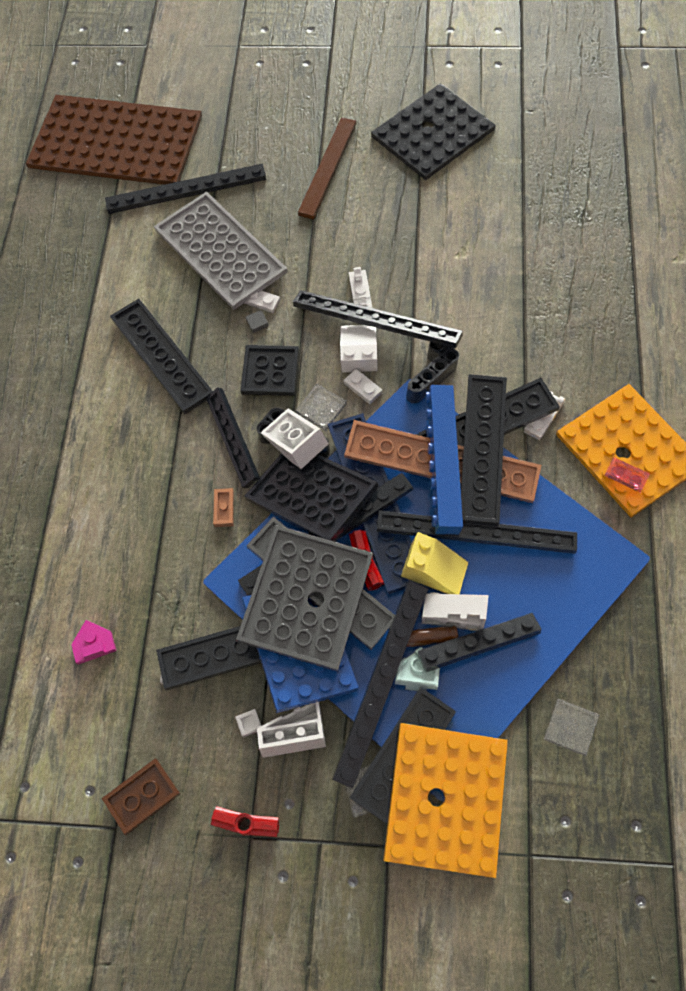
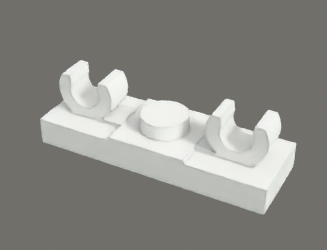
[349,267,372,308]

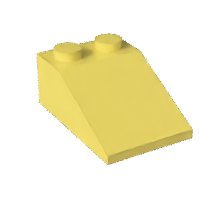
[401,532,468,594]

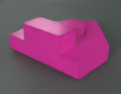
[71,620,117,665]

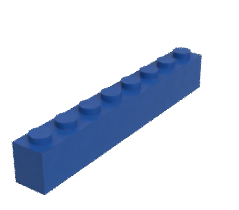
[425,385,463,534]

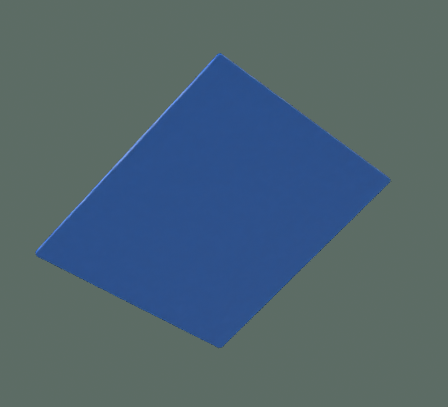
[203,379,650,802]

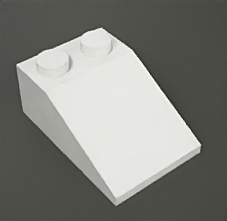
[340,325,378,373]
[261,409,329,469]

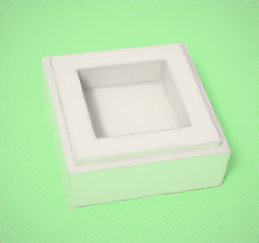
[236,709,261,738]

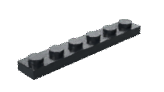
[207,387,260,488]
[418,613,542,672]

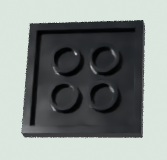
[240,345,299,396]

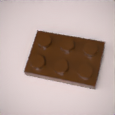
[102,758,180,835]

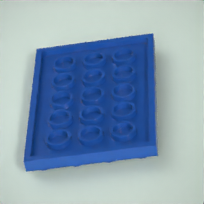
[243,595,359,713]

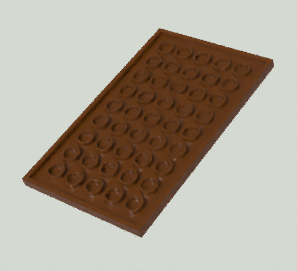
[26,95,202,185]

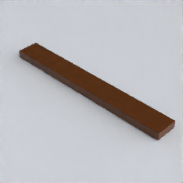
[298,117,356,219]

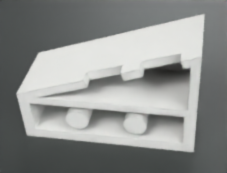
[422,592,489,631]
[257,702,326,758]

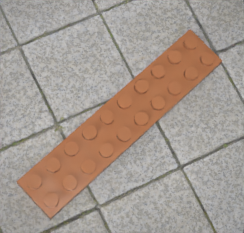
[344,420,542,503]

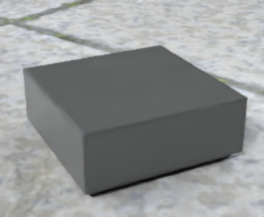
[245,310,269,333]

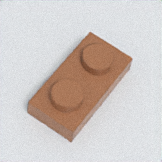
[213,488,234,527]

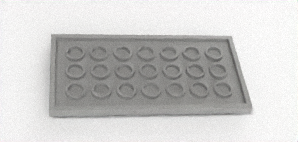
[154,192,288,310]

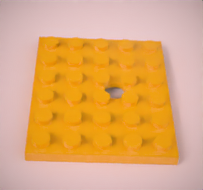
[556,384,686,518]
[383,723,508,878]

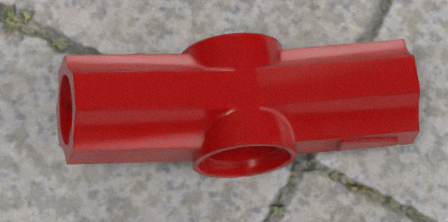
[349,530,384,591]
[211,806,279,837]

